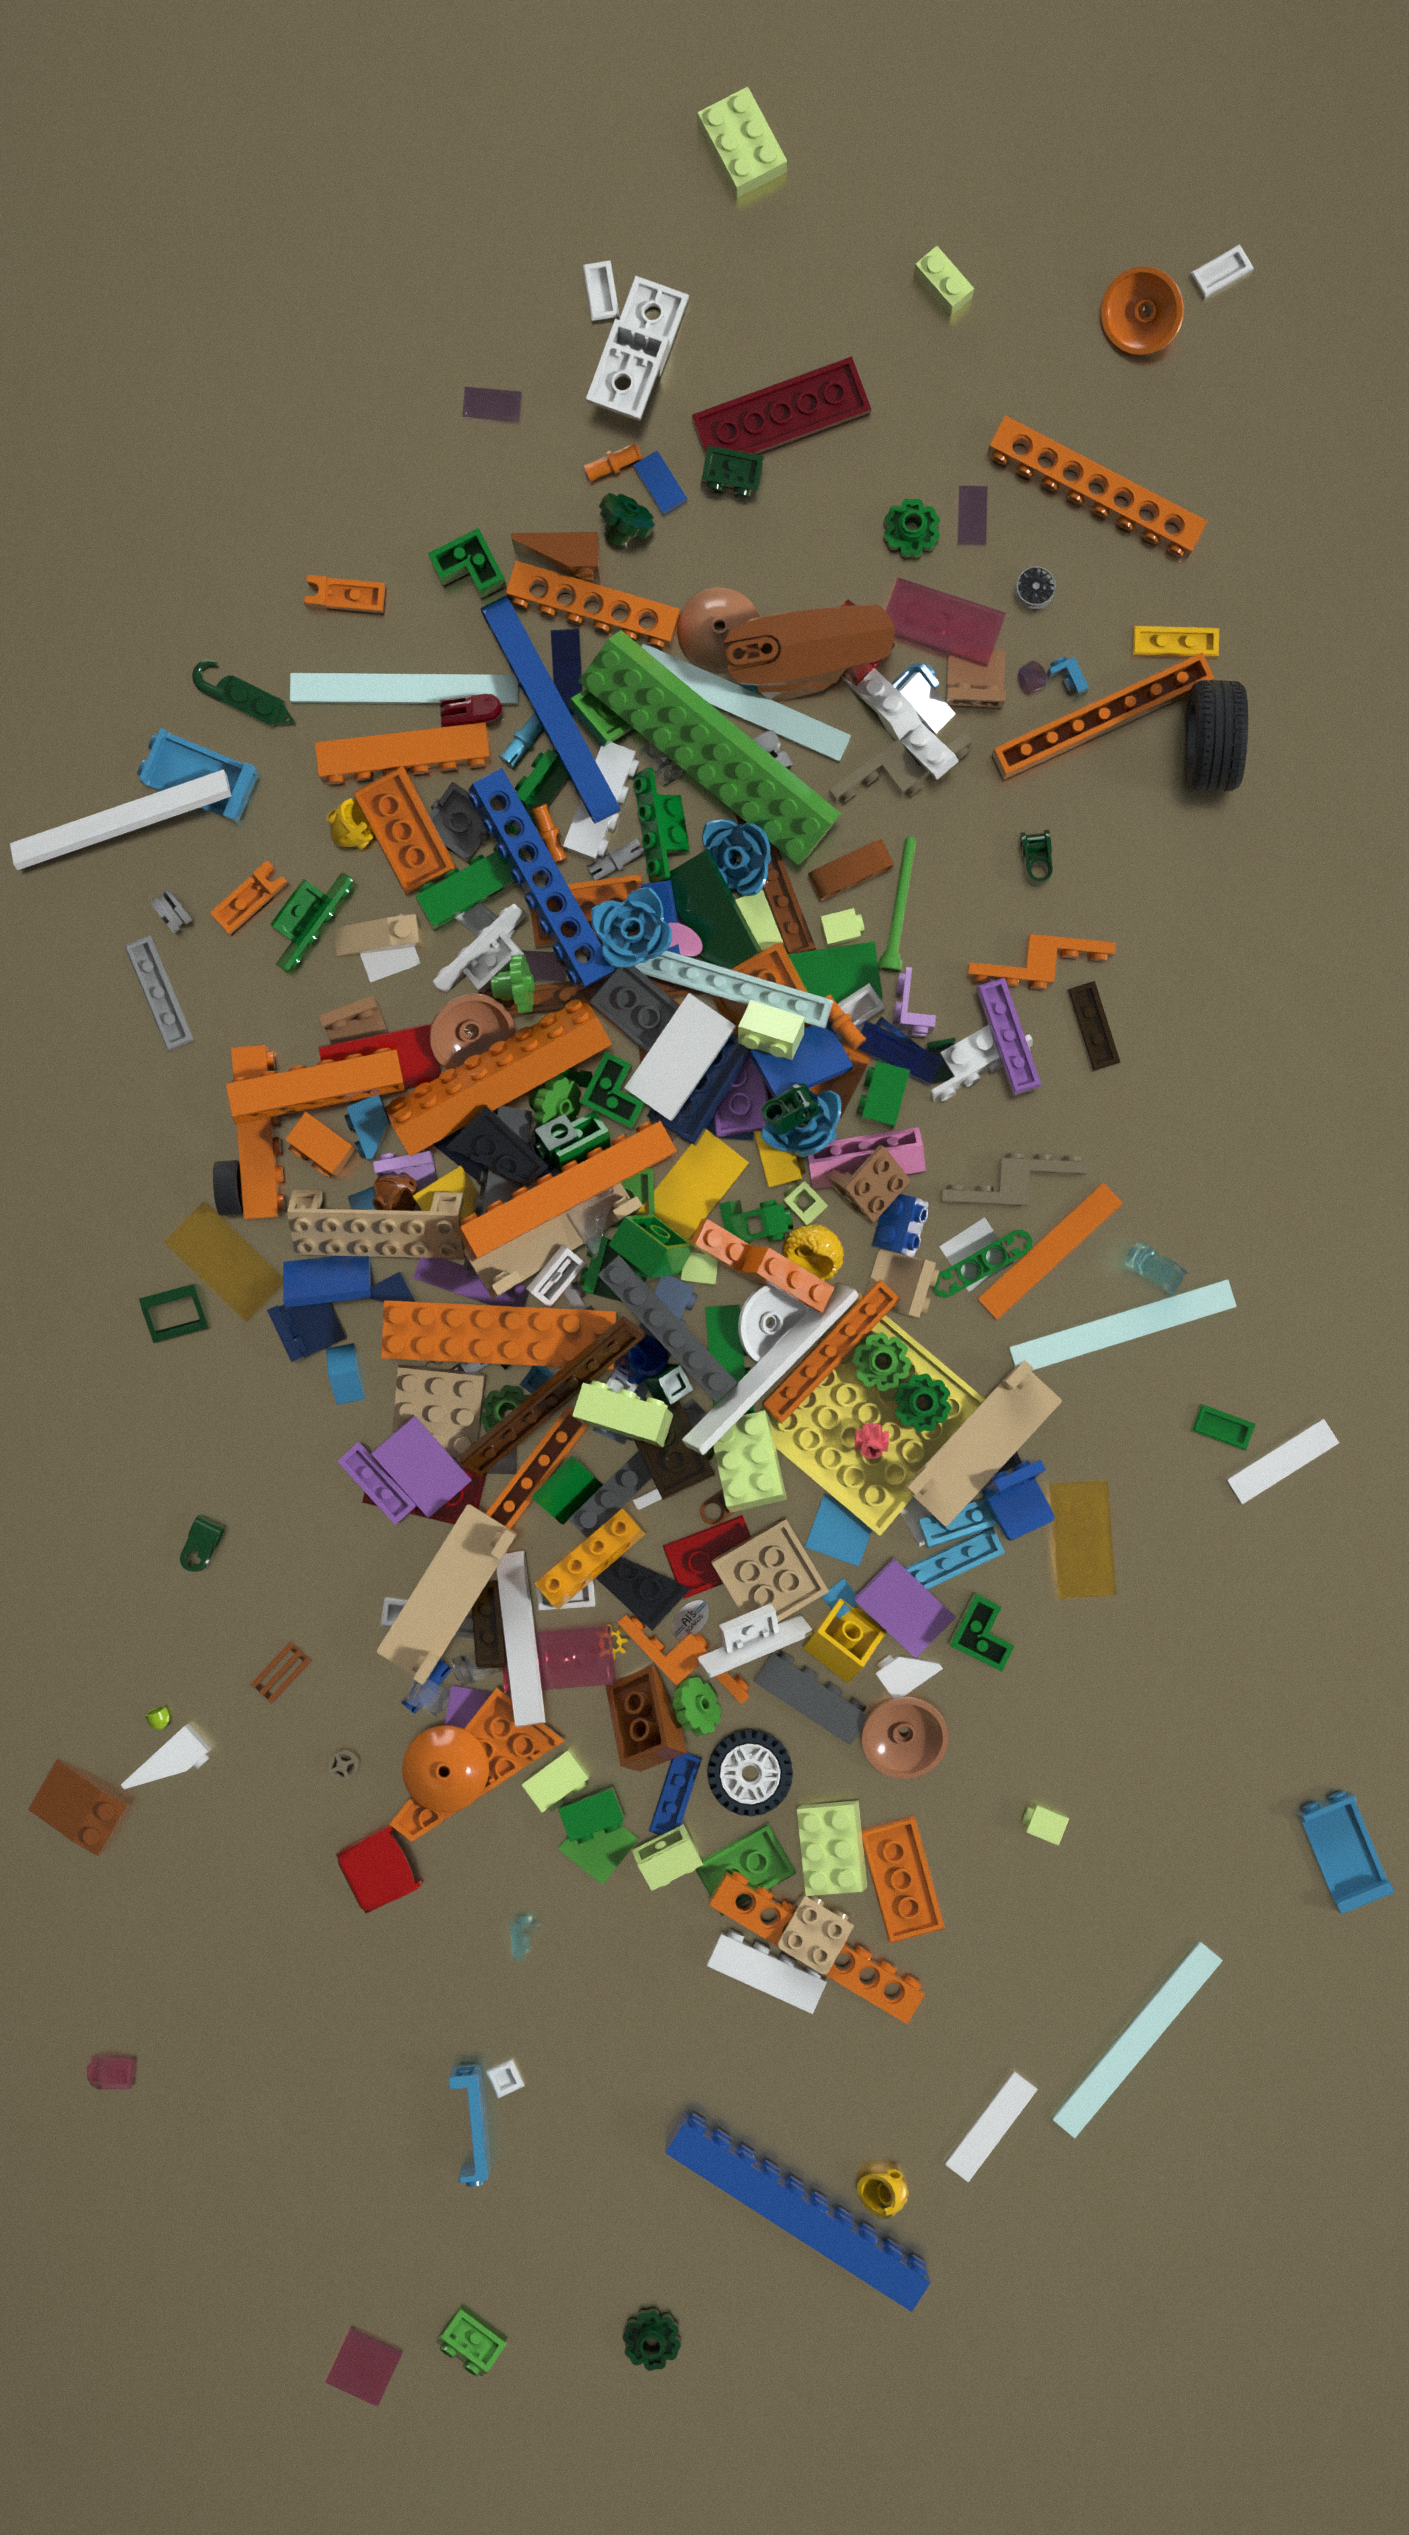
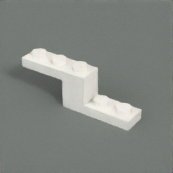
[841,663,959,779]

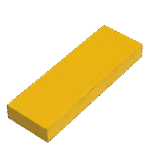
[1132,626,1219,658]

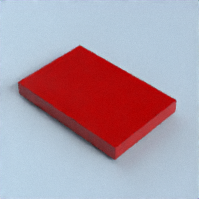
[662,1515,751,1599]

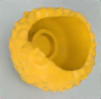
[783,1225,844,1281]

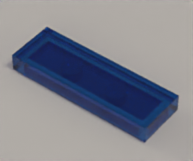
[551,629,583,716]
[856,1021,943,1085]

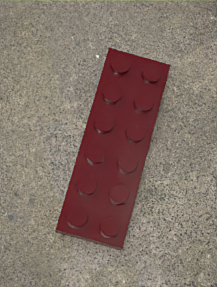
[692,356,872,455]

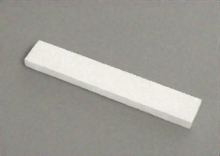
[496,1551,546,1727]

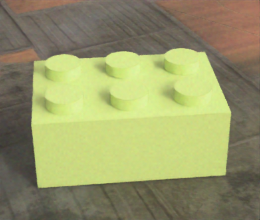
[697,87,787,198]
[572,1380,674,1448]
[713,1410,787,1513]
[797,1800,867,1896]

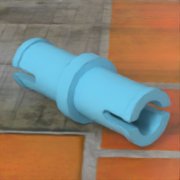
[499,712,543,768]

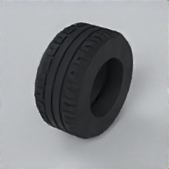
[1185,680,1248,791]

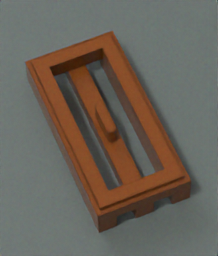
[250,1641,311,1704]

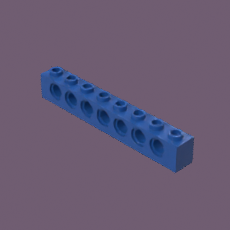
[468,768,615,990]

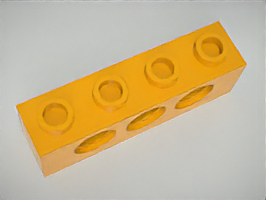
[535,1508,646,1609]

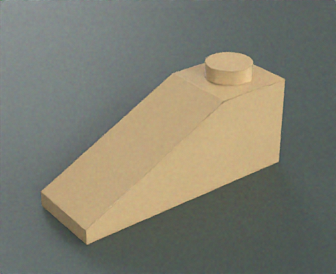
[333,914,422,957]

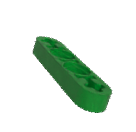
[931,1230,1032,1298]

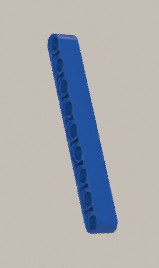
[480,596,621,824]

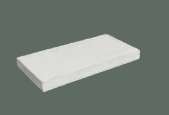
[624,993,737,1121]

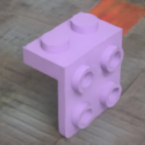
[893,967,936,1037]
[373,1149,437,1211]

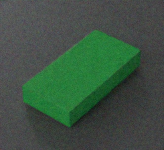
[1191,1404,1256,1451]

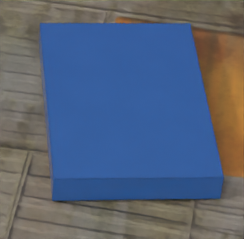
[750,1021,853,1098]
[283,1256,371,1308]

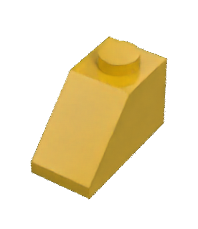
[754,1130,806,1189]

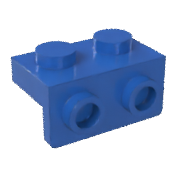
[872,1194,929,1257]

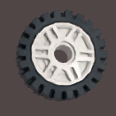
[707,1729,793,1816]

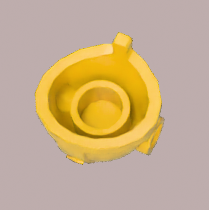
[326,798,374,850]
[857,2169,909,2219]

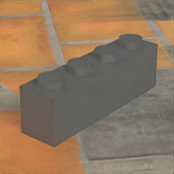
[753,1650,869,1745]

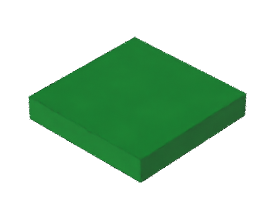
[531,1456,603,1525]

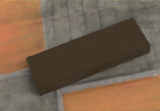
[1067,981,1121,1072]
[472,1581,505,1669]

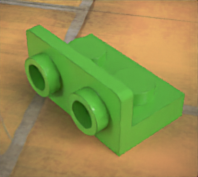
[436,2309,507,2376]

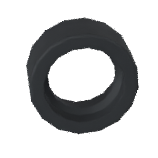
[213,1160,243,1216]

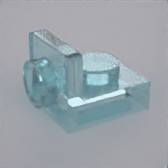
[510,1915,539,1961]

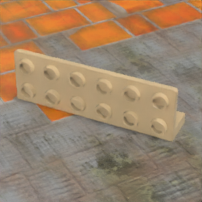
[463,1183,643,1299]
[287,1189,464,1259]
[904,1360,1062,1526]
[377,1504,517,1685]

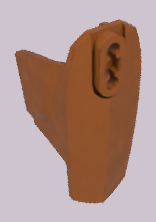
[724,604,895,702]

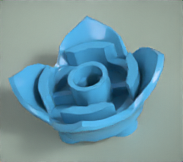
[702,819,771,896]
[591,887,672,968]
[761,1089,841,1157]

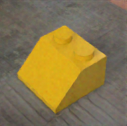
[803,1598,887,1684]

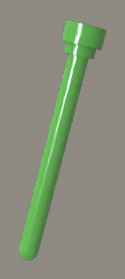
[879,836,916,973]

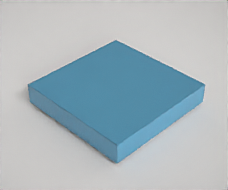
[805,1493,872,1567]

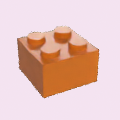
[285,1112,357,1177]

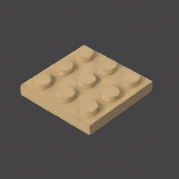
[392,1365,485,1458]
[711,1517,829,1622]

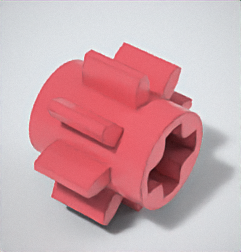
[854,1423,889,1459]

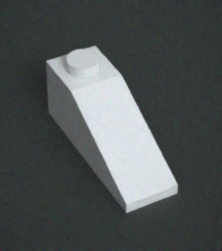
[121,1723,211,1789]

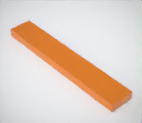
[977,1182,1123,1320]
[761,1279,900,1424]

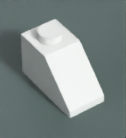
[875,1654,943,1698]

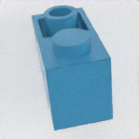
[344,1096,391,1162]

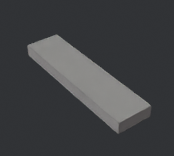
[124,935,195,1052]

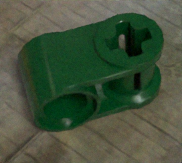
[1020,830,1053,887]
[761,1083,820,1135]
[180,1515,225,1572]

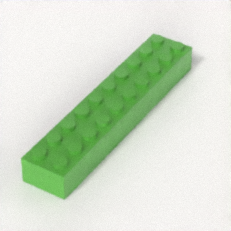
[578,630,841,865]

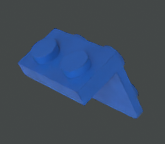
[982,1460,1055,1541]

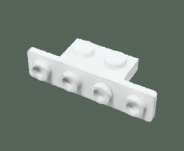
[432,904,527,993]
[930,1025,1033,1102]
[698,1604,813,1678]

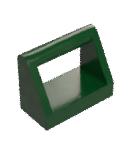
[139,1284,209,1343]

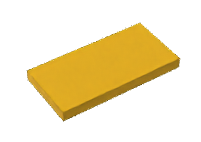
[635,1129,749,1240]

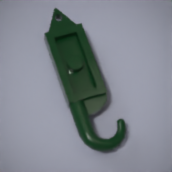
[192,659,295,728]

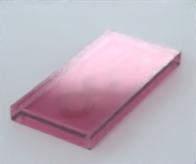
[886,577,1006,667]
[502,1626,616,1693]

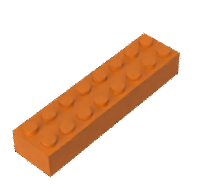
[385,997,612,1157]
[381,1300,617,1369]

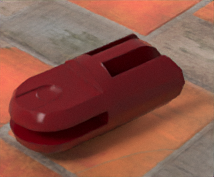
[440,693,502,727]

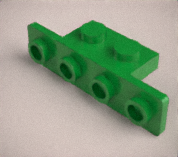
[504,745,589,835]
[633,768,690,882]
[270,872,353,972]

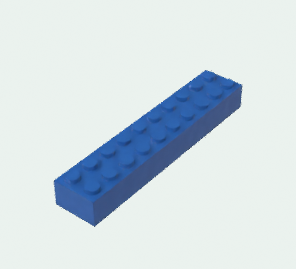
[665,2112,931,2312]

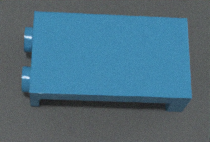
[137,728,259,823]
[1297,1791,1395,1914]
[449,2065,491,2187]

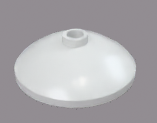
[738,1285,811,1363]

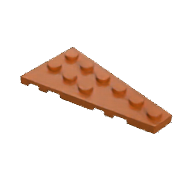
[389,1687,565,1842]

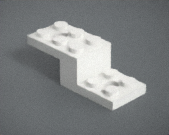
[586,276,689,421]

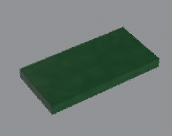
[666,850,762,969]

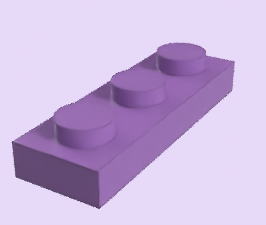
[337,1442,417,1525]

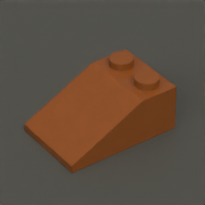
[511,532,600,583]
[605,1666,687,1772]
[28,1759,132,1856]

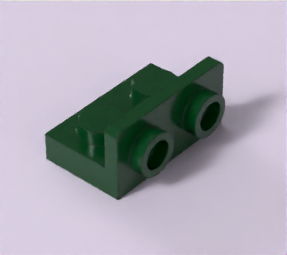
[700,445,764,497]

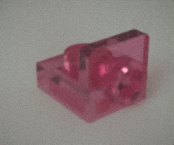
[87,2056,133,2090]

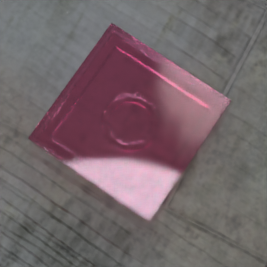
[325,2327,403,2407]

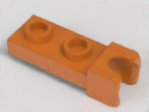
[304,575,386,613]
[210,861,288,935]

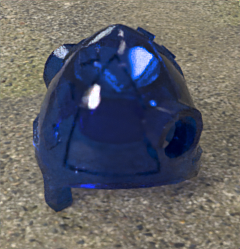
[616,1334,668,1384]

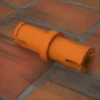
[584,442,643,482]
[530,803,567,862]
[825,994,867,1051]

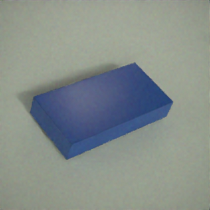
[633,450,687,515]

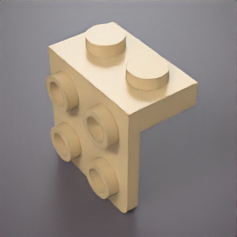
[865,1249,939,1319]
[777,1896,854,1974]

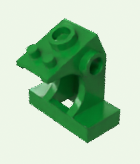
[719,1199,794,1244]

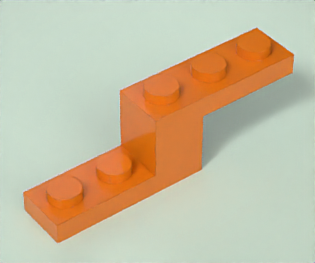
[966,934,1116,989]
[690,1218,835,1313]
[617,1613,750,1704]

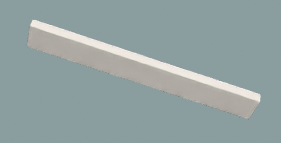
[10,769,232,870]
[682,1282,860,1455]

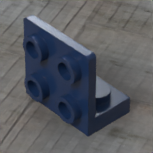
[267,1302,346,1363]

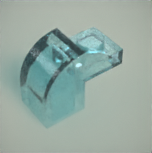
[1124,1240,1187,1296]

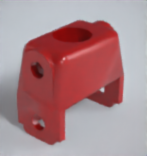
[335,1825,423,1914]

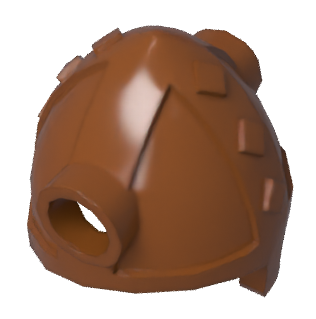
[372,1172,418,1211]

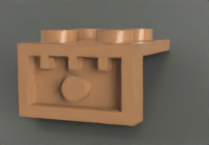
[946,648,1006,708]
[319,996,388,1044]
[826,1145,910,1223]

